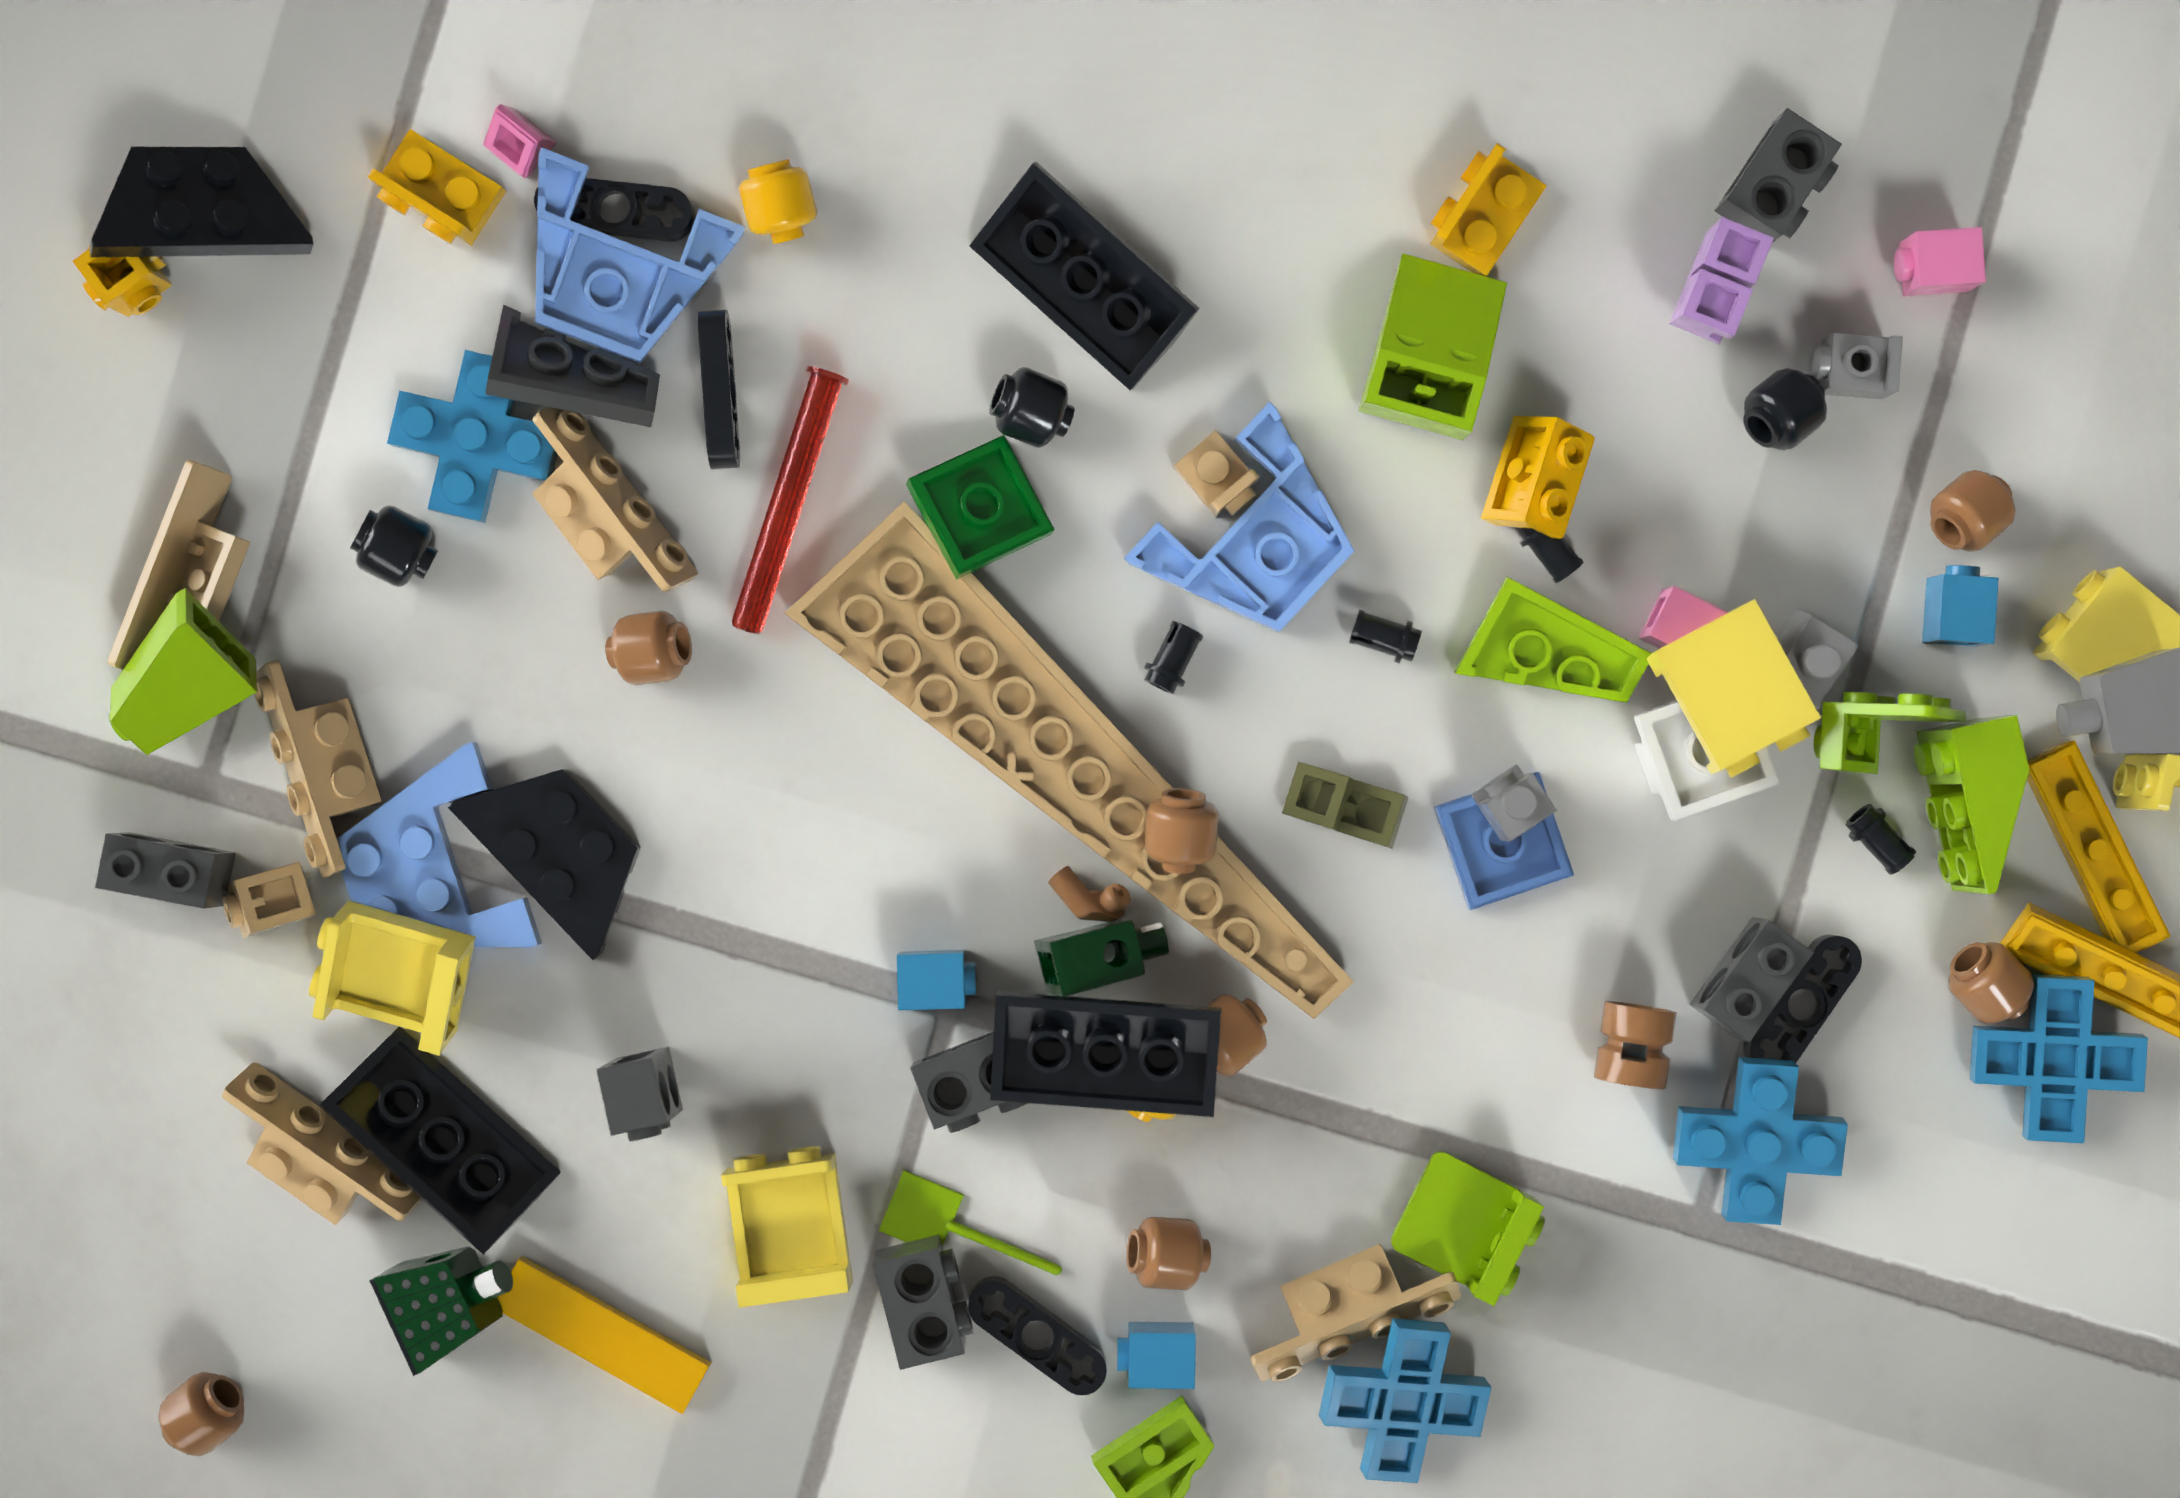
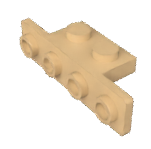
[532,407,698,592]
[107,460,250,670]
[254,660,382,878]
[222,1062,422,1225]
[1250,1243,1461,1382]

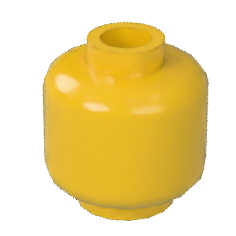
[739,159,817,244]

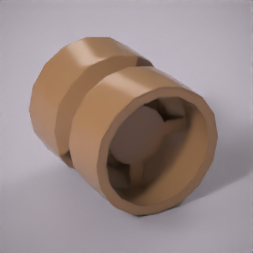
[1594,1001,1677,1089]

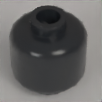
[989,367,1075,448]
[1743,368,1827,450]
[350,505,438,587]

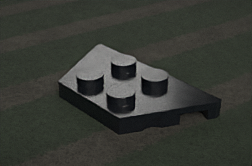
[90,147,313,258]
[448,769,641,960]

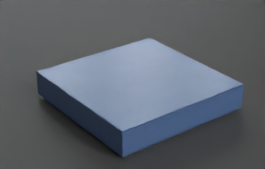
[1434,772,1574,910]

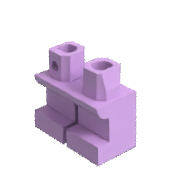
[1669,217,1774,345]

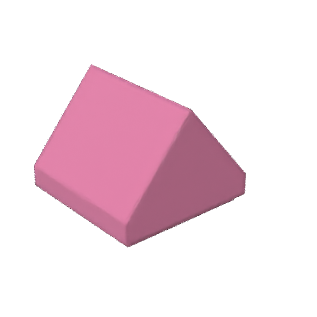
[483,104,557,179]

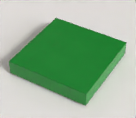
[906,435,1055,580]

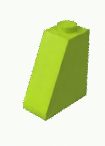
[109,588,257,755]

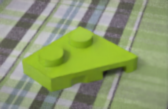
[1091,1395,1215,1498]

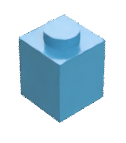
[1922,565,1999,647]
[897,950,977,1010]
[1117,1322,1196,1389]

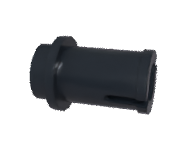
[1517,528,1584,583]
[1349,610,1422,664]
[1144,621,1204,694]
[1845,804,1916,875]

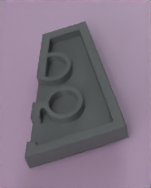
[485,305,660,427]

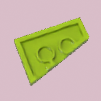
[1454,576,1652,703]

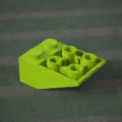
[1358,253,1507,440]
[1914,715,2029,895]

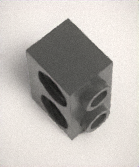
[1714,108,1842,243]
[95,832,236,909]
[1689,917,1814,1042]
[910,1031,1028,1133]
[596,1046,683,1141]
[873,1234,973,1370]

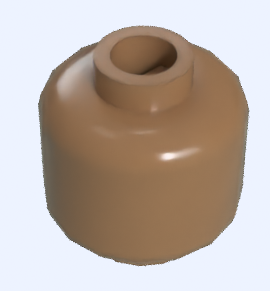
[1930,470,2016,552]
[605,610,692,685]
[1144,788,1219,874]
[1948,942,2034,1024]
[1206,994,1268,1076]
[1126,1217,1211,1290]
[158,1372,244,1456]

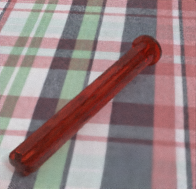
[732,366,849,634]

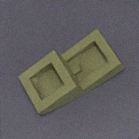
[1282,761,1409,849]

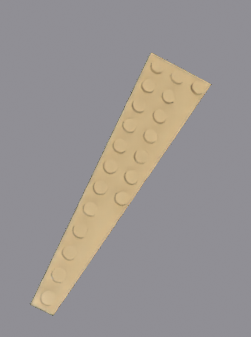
[784,501,1354,1019]

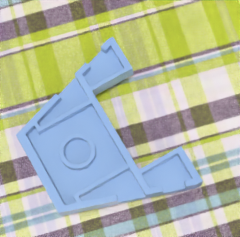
[535,147,745,363]
[1124,401,1354,633]
[337,742,542,947]

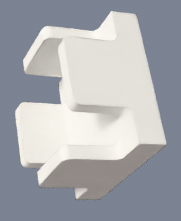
[1634,700,1780,821]

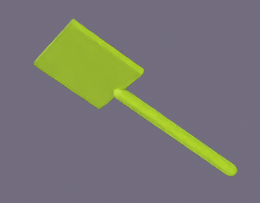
[878,1170,1062,1275]

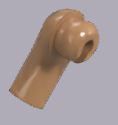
[1048,866,1131,922]

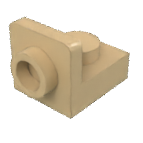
[1173,430,1260,517]
[222,862,316,938]

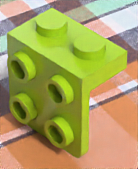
[1814,692,1966,774]
[1390,1151,1545,1307]

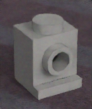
[1812,333,1903,399]
[1470,764,1557,841]

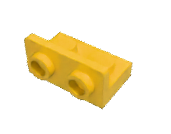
[367,129,506,246]
[1430,143,1547,277]
[1481,416,1594,539]

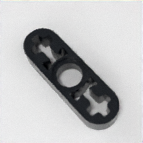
[534,178,696,241]
[698,310,740,470]
[1743,934,1862,1063]
[968,1276,1107,1395]

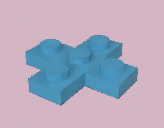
[387,350,557,523]
[1970,974,2148,1144]
[1673,1057,1848,1225]
[1319,1318,1492,1483]

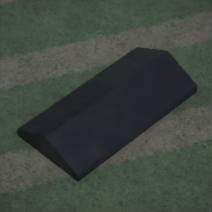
[969,162,1200,391]
[990,991,1221,1117]
[320,1026,561,1255]

